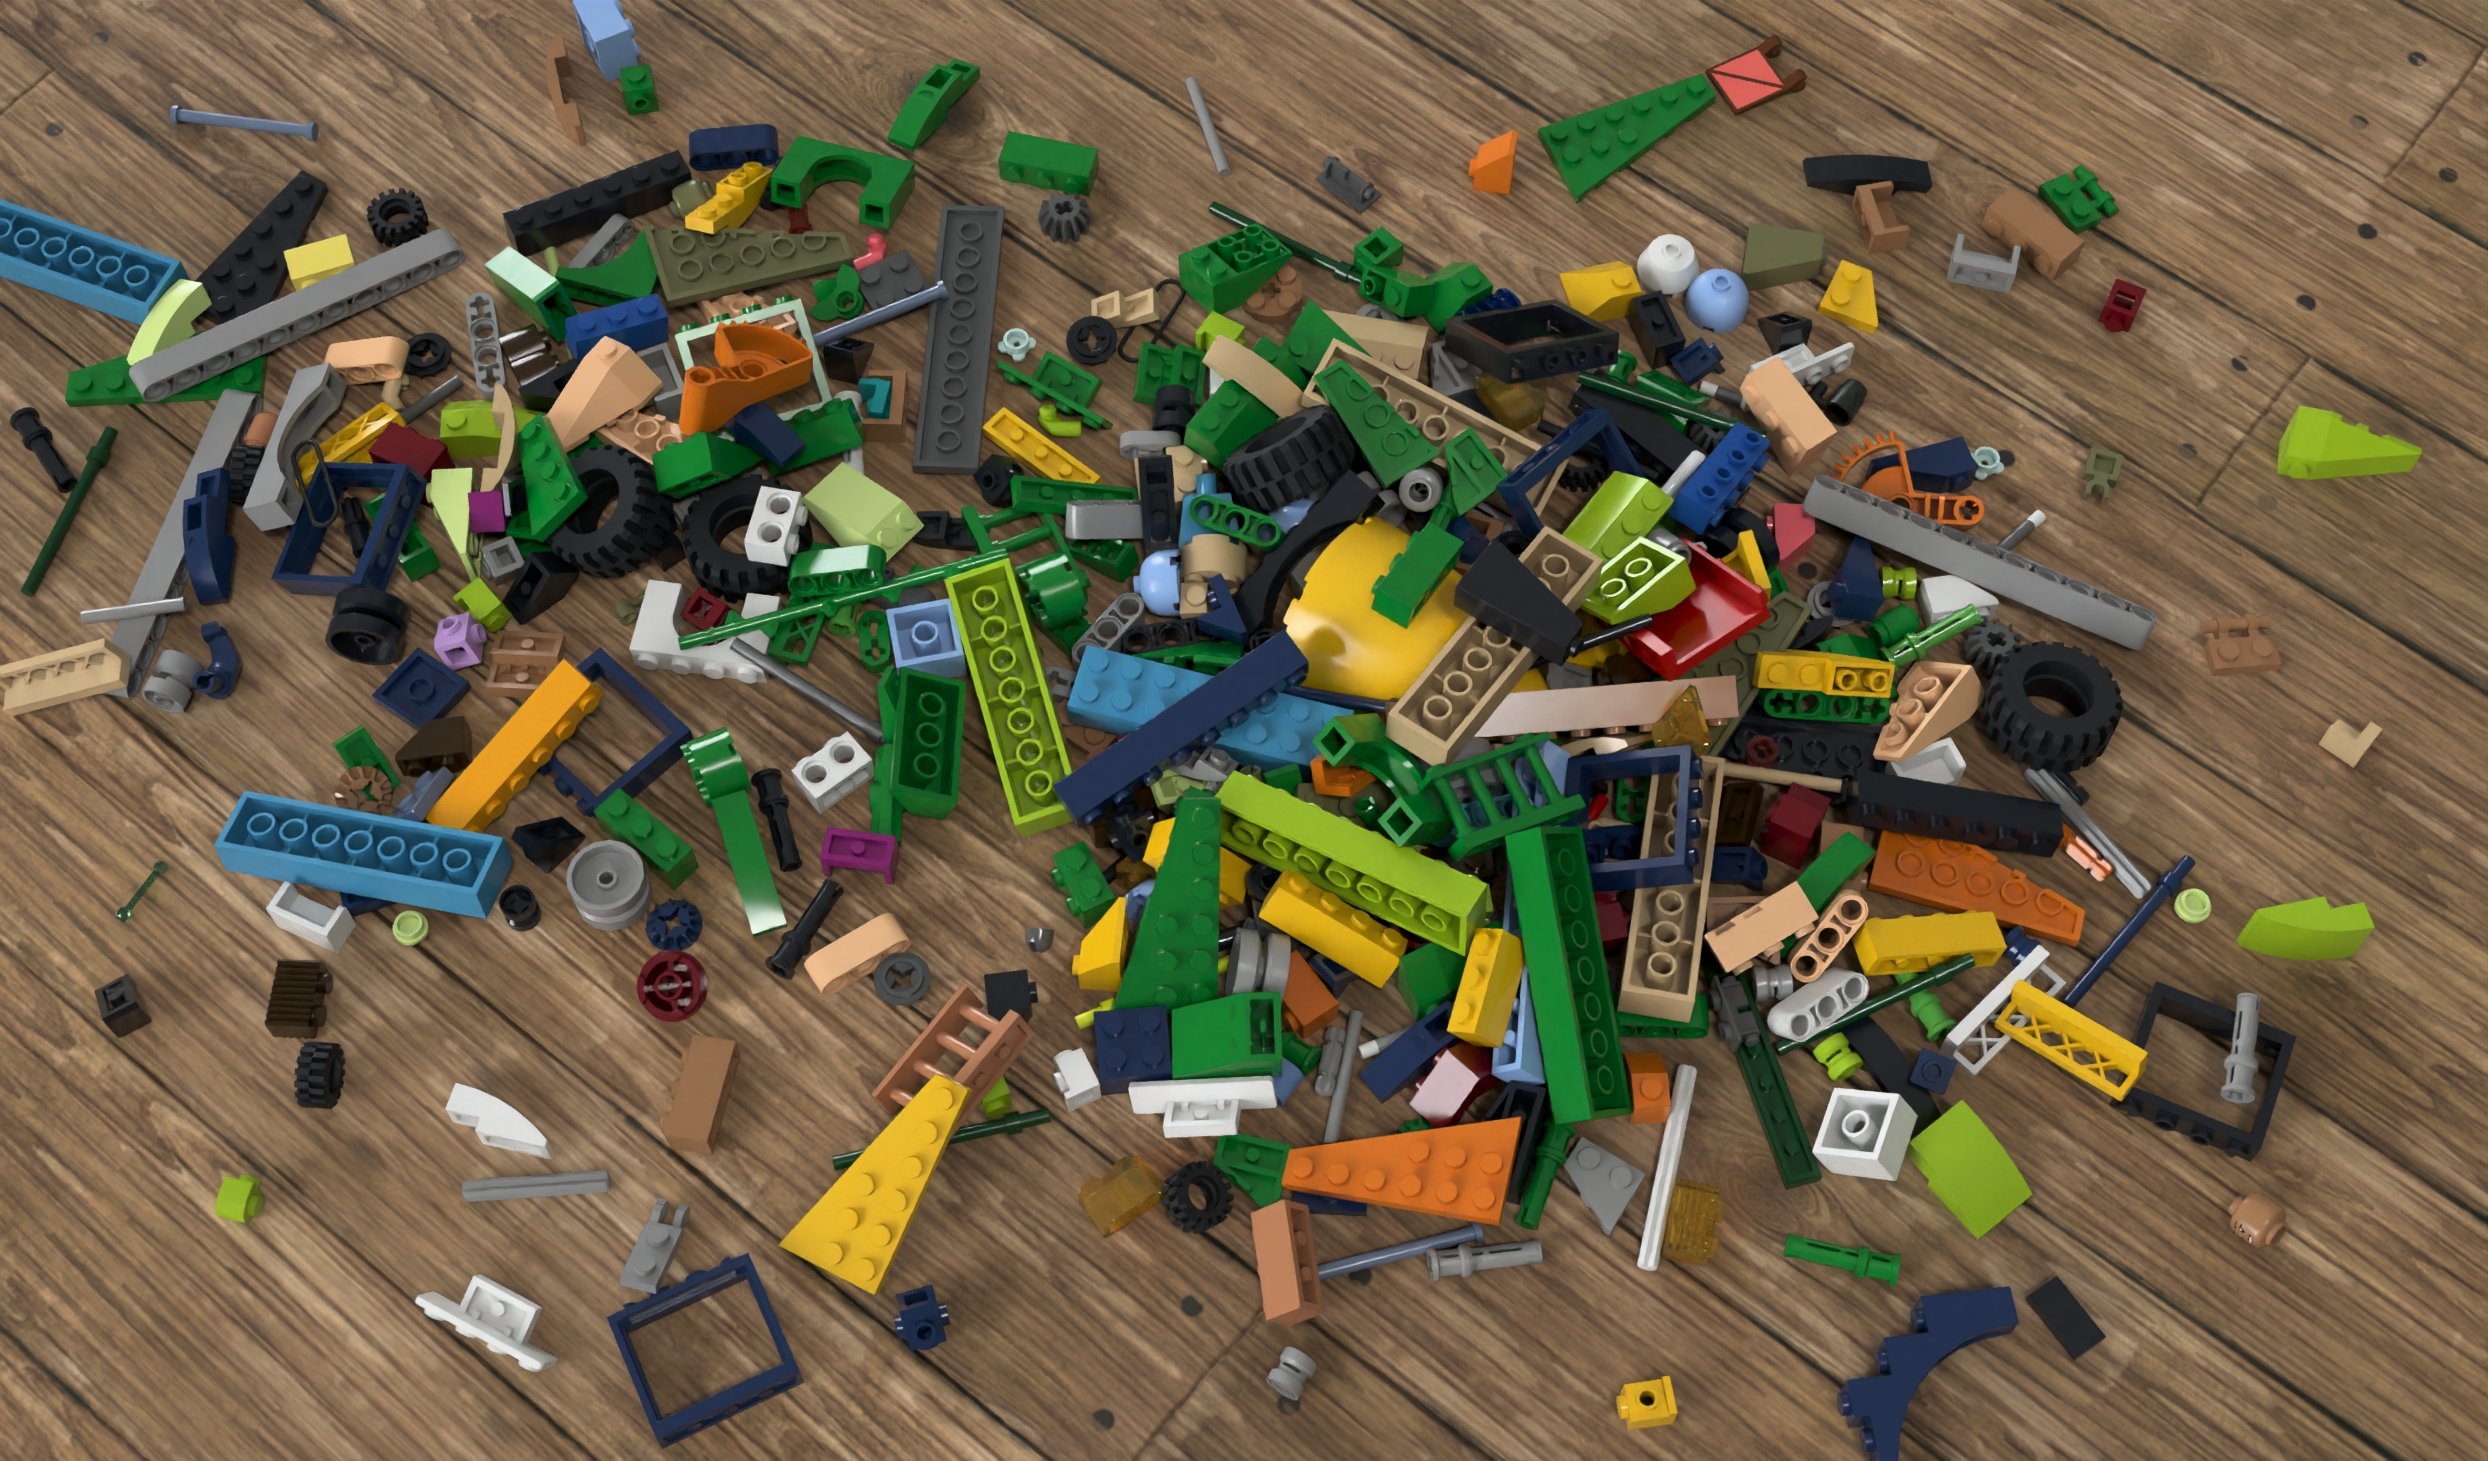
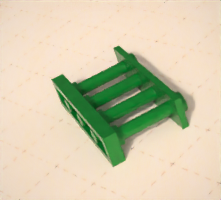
[961,504,1091,611]
[1417,731,1586,863]

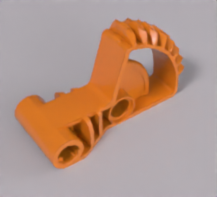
[679,320,814,436]
[1828,431,1984,531]

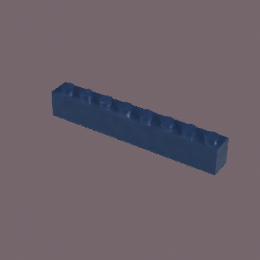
[1053,630,1309,829]

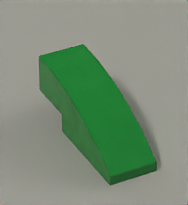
[362,492,441,582]

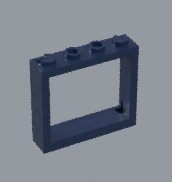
[1496,409,1646,540]
[271,462,428,597]
[537,647,693,820]
[1562,744,1705,893]
[607,1253,804,1449]

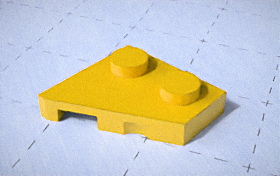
[1817,260,1878,335]

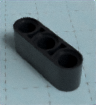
[1123,617,1220,655]

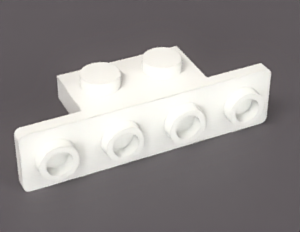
[1740,342,1855,412]
[1128,1076,1277,1138]
[415,1274,558,1372]

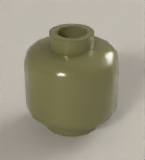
[669,178,716,220]

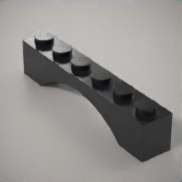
[1232,469,1386,652]

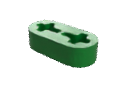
[858,610,892,673]

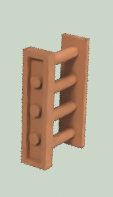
[871,983,1035,1139]

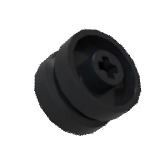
[1695,507,1780,570]
[325,587,411,665]

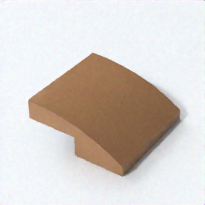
[485,630,566,698]

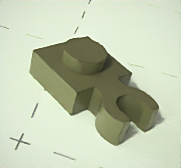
[2082,446,2124,505]

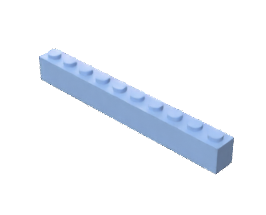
[1492,740,1570,1085]

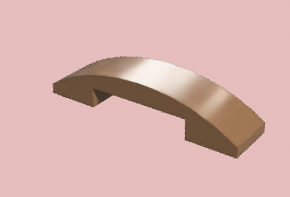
[546,33,587,146]

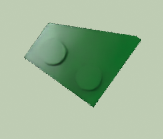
[1443,426,1509,519]
[1213,1133,1293,1208]

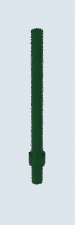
[1209,201,1362,286]
[1576,371,1767,438]
[20,426,118,597]
[1774,953,1976,1056]
[832,1108,1051,1171]

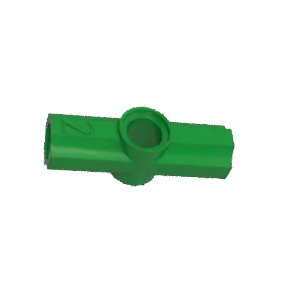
[869,744,907,847]

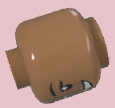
[2228,1192,2288,1248]

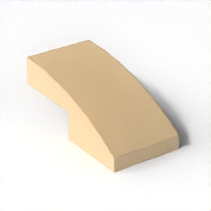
[1091,288,1160,328]

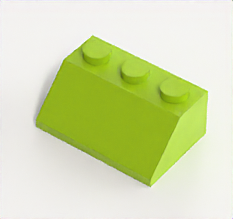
[1562,471,1674,567]

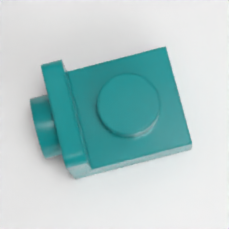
[858,378,892,419]

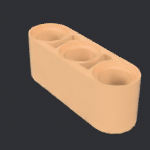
[323,336,410,385]
[1788,889,1868,982]
[804,913,911,996]

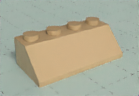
[1301,307,1429,382]

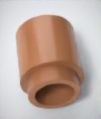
[243,412,279,450]

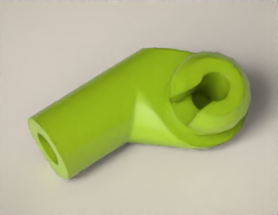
[1038,404,1081,437]

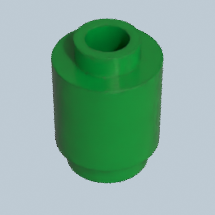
[1867,604,1920,648]

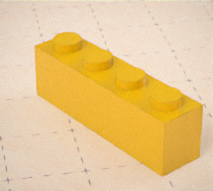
[1258,868,1408,988]
[1852,910,2007,976]

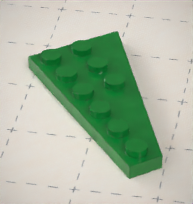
[1110,797,1221,1014]

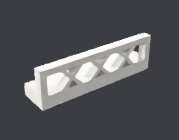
[1940,945,2066,1079]

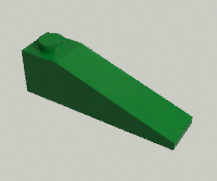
[1130,641,1244,676]
[1396,919,1504,1022]

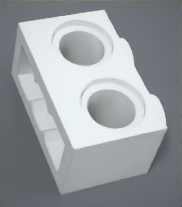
[744,486,808,567]
[791,731,874,814]

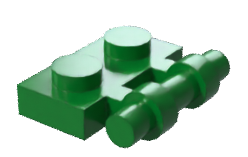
[2038,165,2119,235]

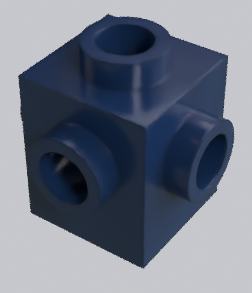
[893,1285,951,1351]

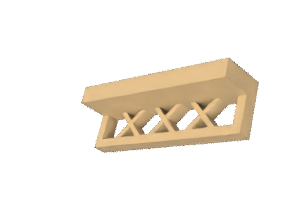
[0,638,131,716]

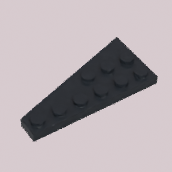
[194,170,329,326]
[1719,710,1885,811]

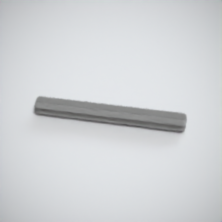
[2024,766,2153,899]

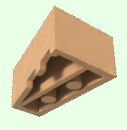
[1739,356,1837,478]
[1703,881,1819,976]

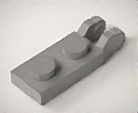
[620,1198,691,1294]

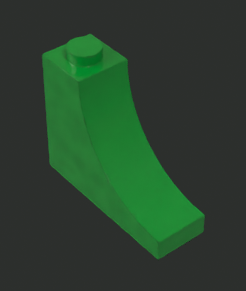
[555,232,661,307]

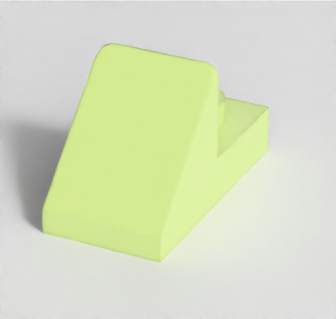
[1150,770,1208,814]

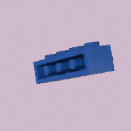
[1668,421,1771,535]

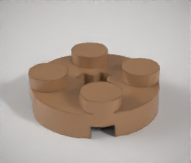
[1241,266,1303,324]

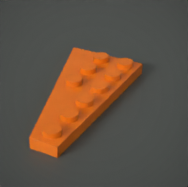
[1867,829,2085,947]
[1281,1117,1522,1226]

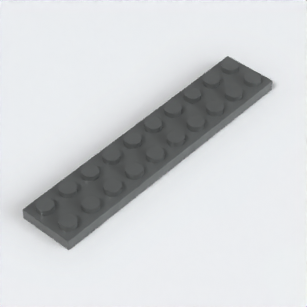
[912,204,1005,475]

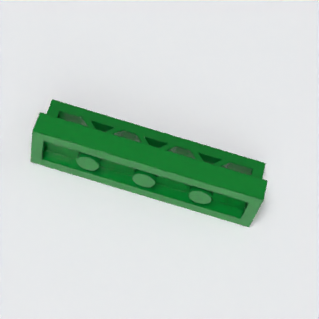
[768,541,839,668]

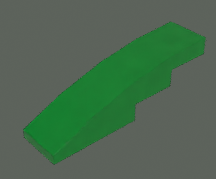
[711,789,788,937]

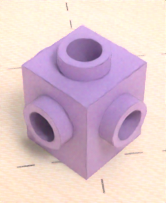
[434,612,487,671]

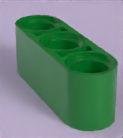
[1189,494,1286,552]
[788,544,887,597]
[1611,992,1709,1039]

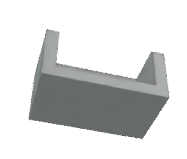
[1946,233,2021,294]
[636,343,684,421]

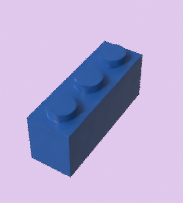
[565,293,668,364]

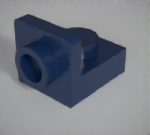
[1670,337,1725,387]
[1710,846,1768,891]
[1910,1048,1958,1095]

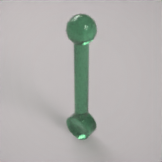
[116,861,168,922]

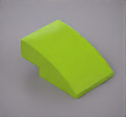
[2237,896,2375,961]
[1905,1099,2033,1240]

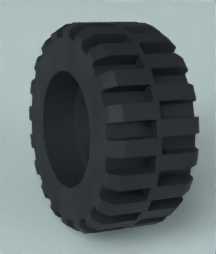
[1223,405,1355,514]
[546,445,674,579]
[682,474,814,603]
[1981,641,2123,773]

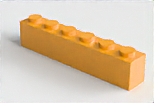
[425,659,605,834]

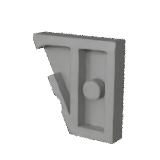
[1562,1137,1646,1236]

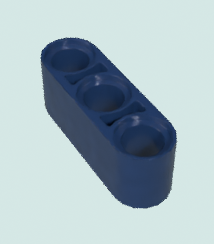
[689,124,779,171]

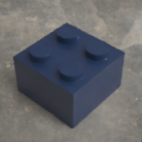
[1094,1005,1173,1095]

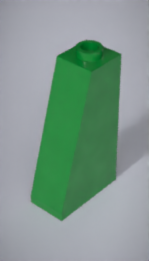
[484,246,578,343]

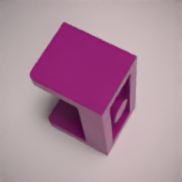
[468,489,512,533]
[820,827,900,885]

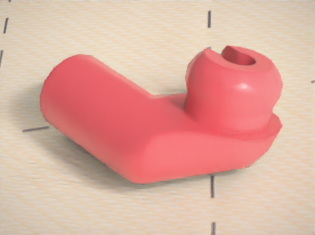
[852,233,888,272]

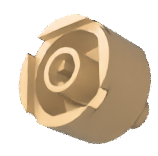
[1180,534,1248,597]

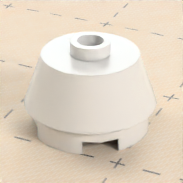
[1637,234,1700,298]

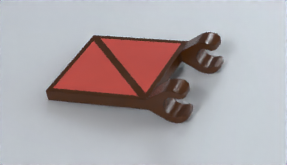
[1705,35,1807,116]

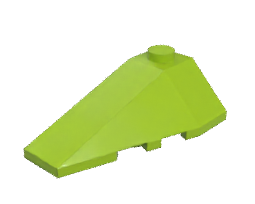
[440,400,548,459]
[2277,405,2422,480]

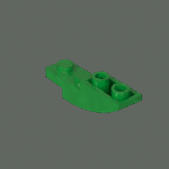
[887,58,980,151]

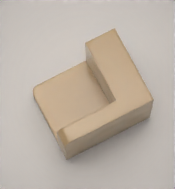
[2319,720,2383,768]

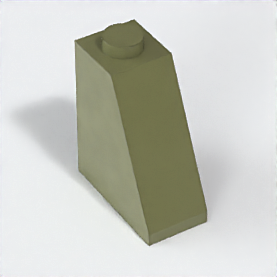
[1740,223,1829,292]

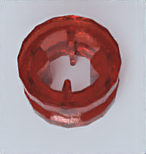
[1745,735,1778,769]

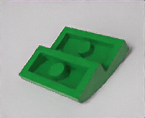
[1133,342,1207,408]

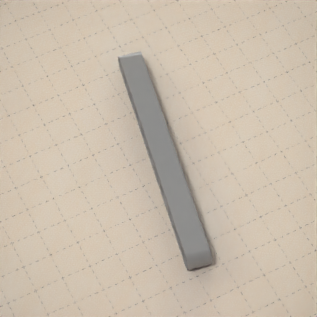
[129,229,465,402]
[104,388,263,699]
[1802,475,2158,650]

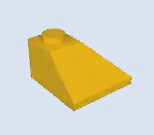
[1559,261,1642,322]
[1072,897,1129,992]

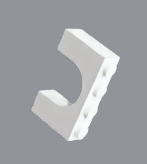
[629,580,783,684]

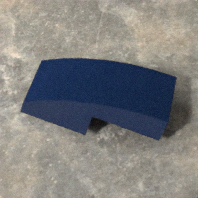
[1586,825,1641,864]

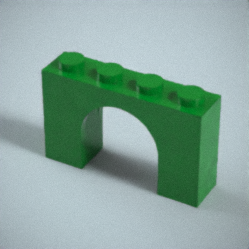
[771,135,915,229]
[1312,713,1455,847]

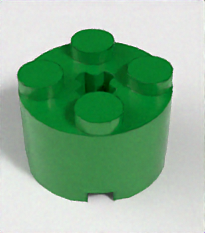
[1018,552,1088,630]
[680,726,752,808]

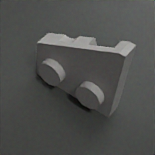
[1430,340,1491,399]

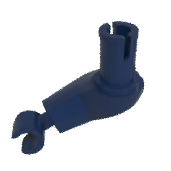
[192,621,242,699]

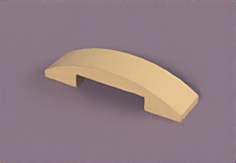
[1202,334,1308,422]
[480,384,520,492]

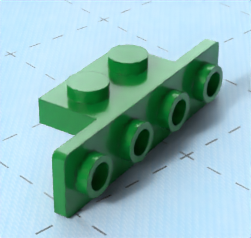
[997,350,1113,430]

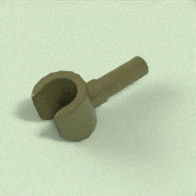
[616,589,646,626]

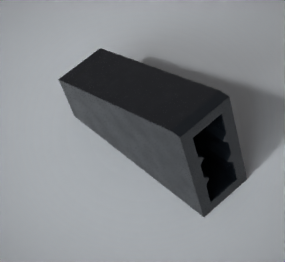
[1453,538,1584,667]

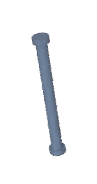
[170,105,319,141]
[800,280,949,347]
[1317,1222,1484,1281]

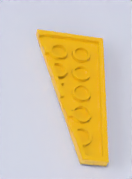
[778,1074,972,1295]

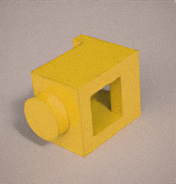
[1616,1376,1678,1430]

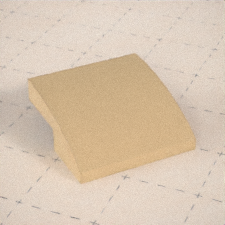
[1560,730,1655,758]

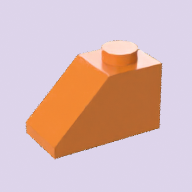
[1468,130,1518,195]
[1281,949,1339,1040]
[1623,1053,1671,1124]

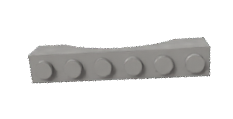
[242,362,347,532]

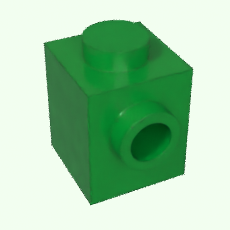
[620,64,659,116]

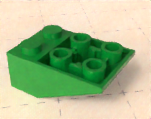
[1178,222,1293,314]
[651,431,765,498]
[1172,992,1282,1079]

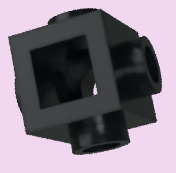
[973,454,1025,508]
[1105,799,1158,864]

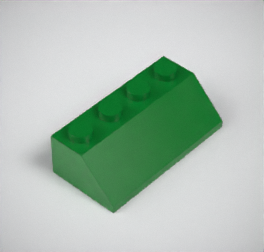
[1184,335,1309,471]
[889,667,966,821]

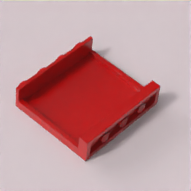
[1590,537,1771,682]

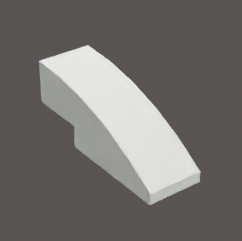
[445,1083,554,1160]

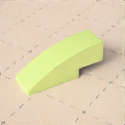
[127,279,212,365]

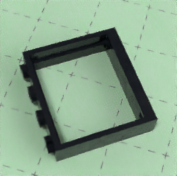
[1445,299,1619,385]
[2109,981,2297,1162]

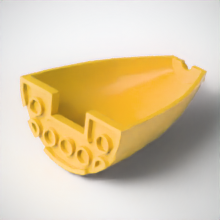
[1283,517,1549,743]

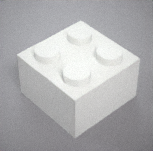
[1812,1087,1918,1181]

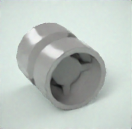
[141,650,204,714]

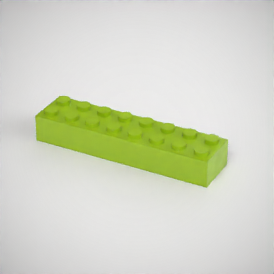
[944,558,1075,838]
[1215,770,1488,956]

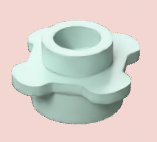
[998,328,1036,362]
[1971,446,2004,480]

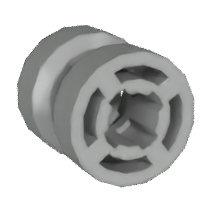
[1750,964,1793,1002]
[1266,1346,1318,1400]

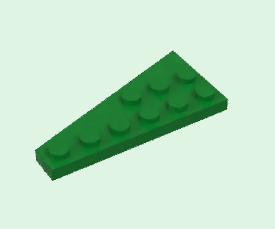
[1537,73,1716,204]
[65,328,268,407]

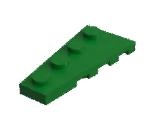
[1281,299,1373,376]
[1313,359,1442,490]
[517,412,588,542]

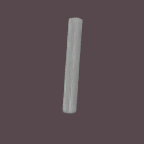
[462,1170,611,1202]

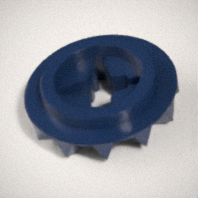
[645,898,703,951]

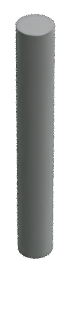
[80,597,187,625]

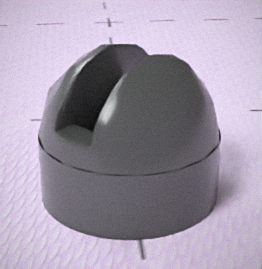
[1025,927,1054,953]

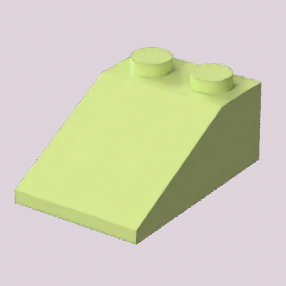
[802,462,924,562]
[426,468,485,582]

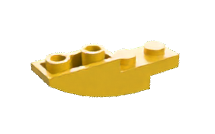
[685,162,773,234]
[1752,649,1895,698]

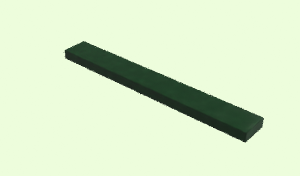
[1700,922,1822,1190]

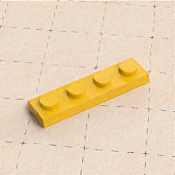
[982,407,1101,485]

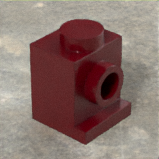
[2098,278,2147,332]
[680,587,740,642]

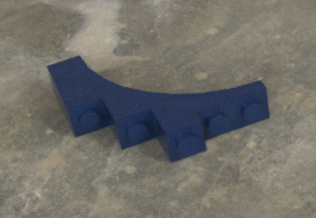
[1837,1286,2019,1461]

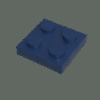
[372,647,471,731]

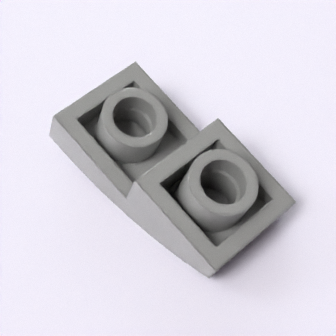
[1168,746,1239,782]

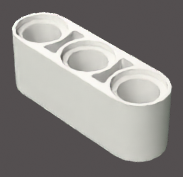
[1767,967,1869,1042]

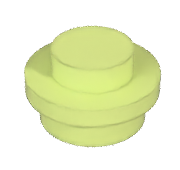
[2174,889,2211,923]
[392,911,429,945]

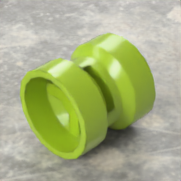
[1878,566,1917,600]
[1813,1032,1864,1083]

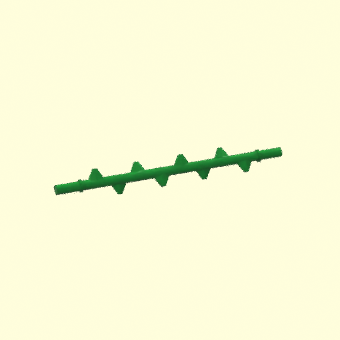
[677,548,1008,651]

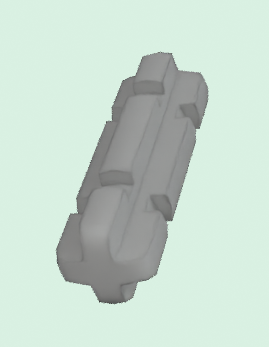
[1315,1027,1346,1097]

